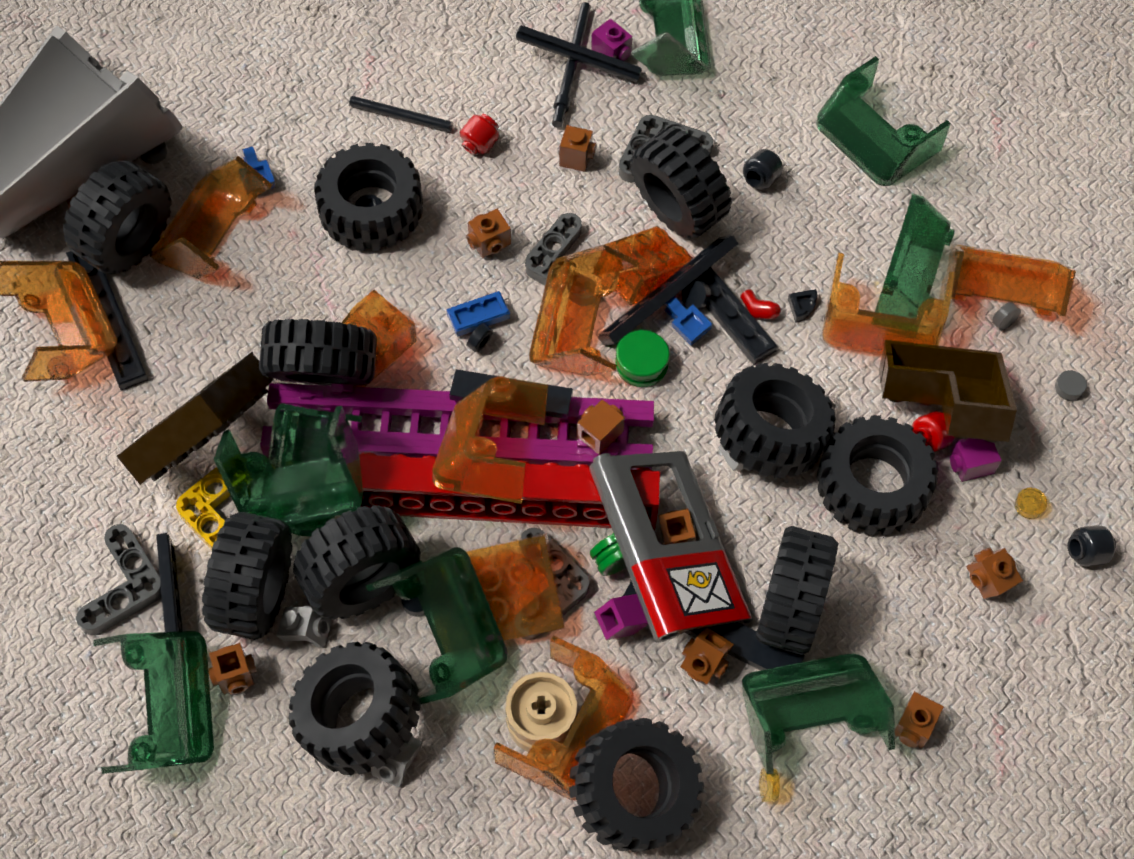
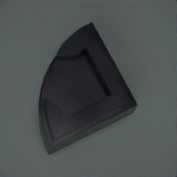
[788,289,817,323]

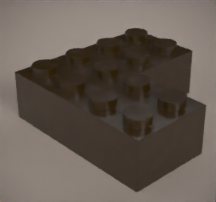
[879,340,1017,443]
[117,352,274,485]

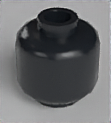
[743,149,783,190]
[1067,525,1116,567]

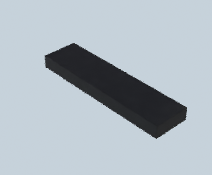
[695,267,778,365]
[449,369,573,419]
[156,533,185,661]

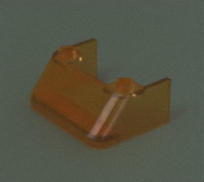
[150,156,273,279]
[529,244,640,376]
[945,244,1076,317]
[822,253,955,356]
[0,261,117,382]
[432,376,549,504]
[494,635,634,801]

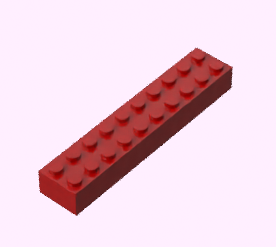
[347,452,660,531]

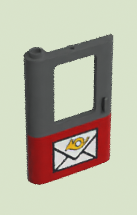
[589,451,753,643]

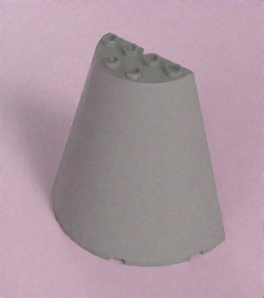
[0,26,183,239]

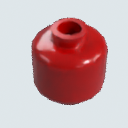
[460,113,500,155]
[912,411,955,452]

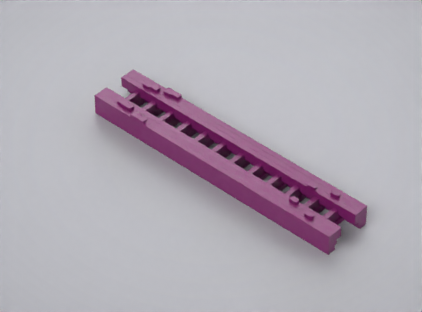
[260,383,654,470]

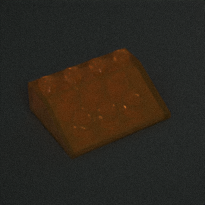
[421,533,565,654]

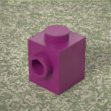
[591,19,633,61]
[950,438,1002,482]
[594,594,648,640]

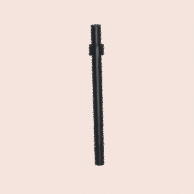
[552,2,591,128]

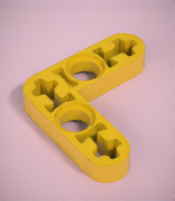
[176,454,253,550]

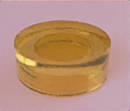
[1014,488,1047,519]
[759,768,780,802]

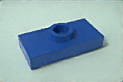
[446,291,510,337]

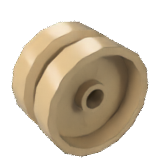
[505,672,577,755]

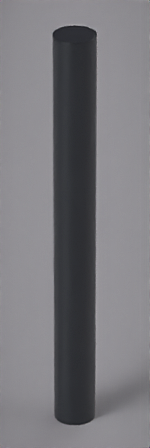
[349,96,453,132]

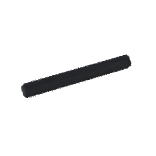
[516,25,642,82]

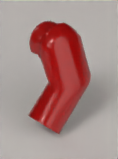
[740,289,781,320]

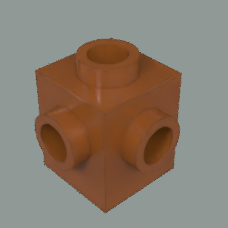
[466,209,511,258]
[966,547,1023,599]
[680,627,734,684]
[208,643,257,695]

